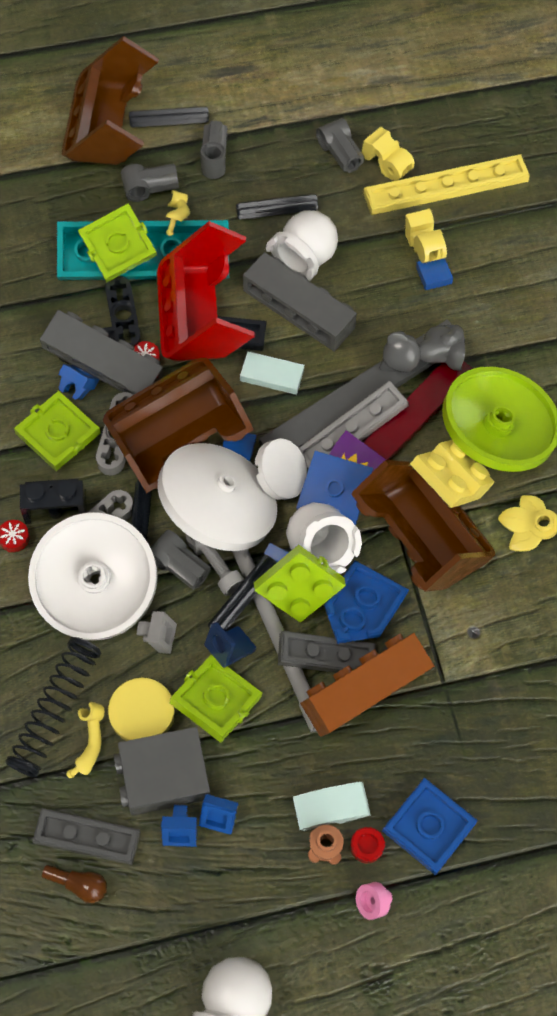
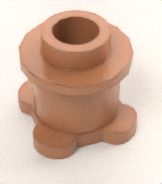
[308,825,344,865]

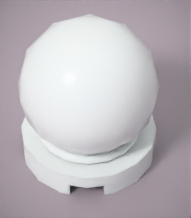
[266,210,338,281]
[286,502,362,574]
[193,957,272,1016]

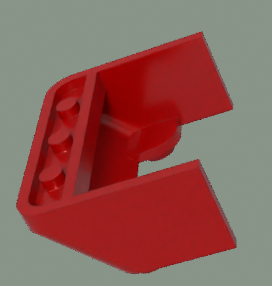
[157,221,255,361]

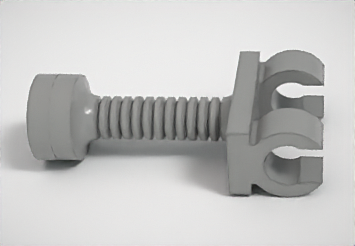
[186,534,244,596]

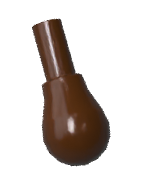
[42,865,107,903]

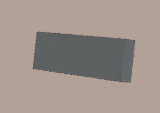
[278,631,375,673]
[32,808,141,865]

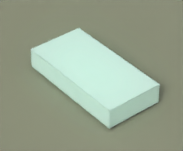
[240,351,305,395]

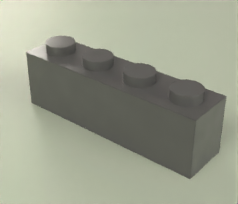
[243,252,357,352]
[40,310,163,395]

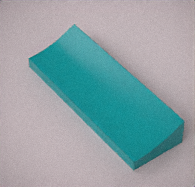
[57,220,229,280]

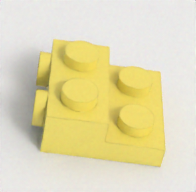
[410,440,494,508]

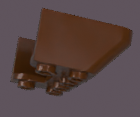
[103,358,254,493]
[351,460,495,592]

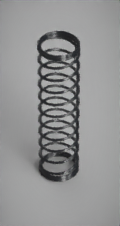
[5,637,101,778]

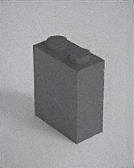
[114,727,210,816]

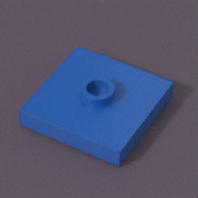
[296,451,374,526]
[382,778,478,876]

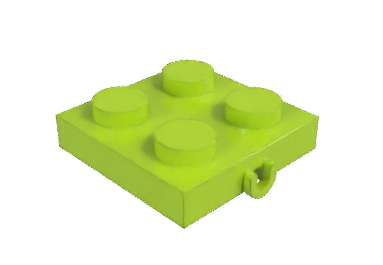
[78,203,157,282]
[14,391,101,472]
[254,544,346,623]
[170,654,262,743]

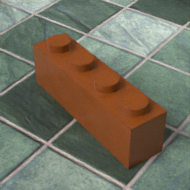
[300,633,434,737]

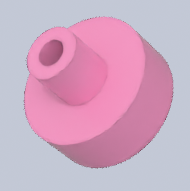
[356,882,392,920]

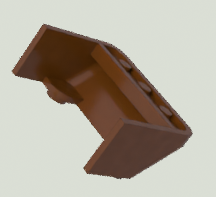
[62,36,159,165]

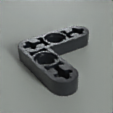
[59,276,141,364]

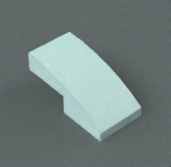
[293,782,370,831]

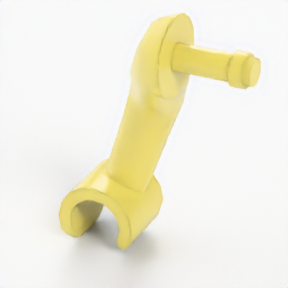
[166,190,190,236]
[67,702,105,778]

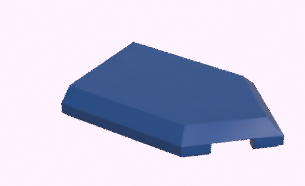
[324,560,409,644]

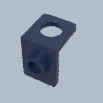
[204,622,256,668]

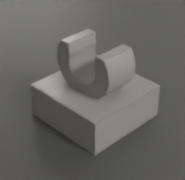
[136,611,177,654]

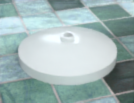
[158,443,277,551]
[28,512,157,641]

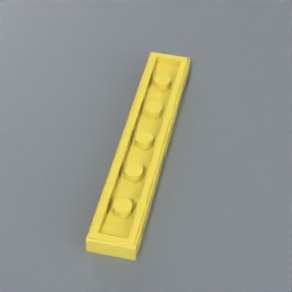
[363,154,530,215]

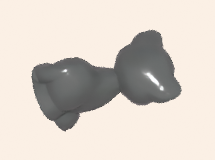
[379,324,465,373]

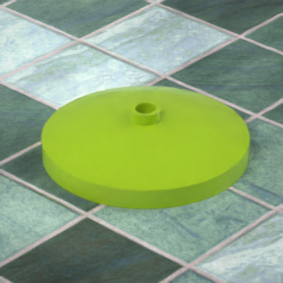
[442,367,557,472]

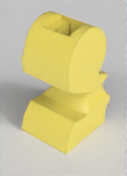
[361,127,415,181]
[405,209,447,263]

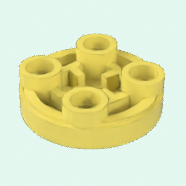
[108,678,175,741]

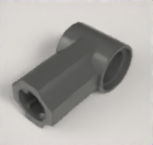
[316,118,364,173]
[200,121,228,179]
[121,164,179,202]
[150,530,211,590]

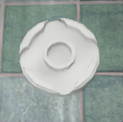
[255,438,307,500]

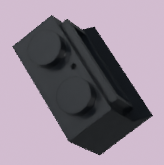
[20,479,87,524]

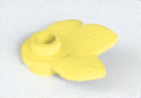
[498,495,557,552]

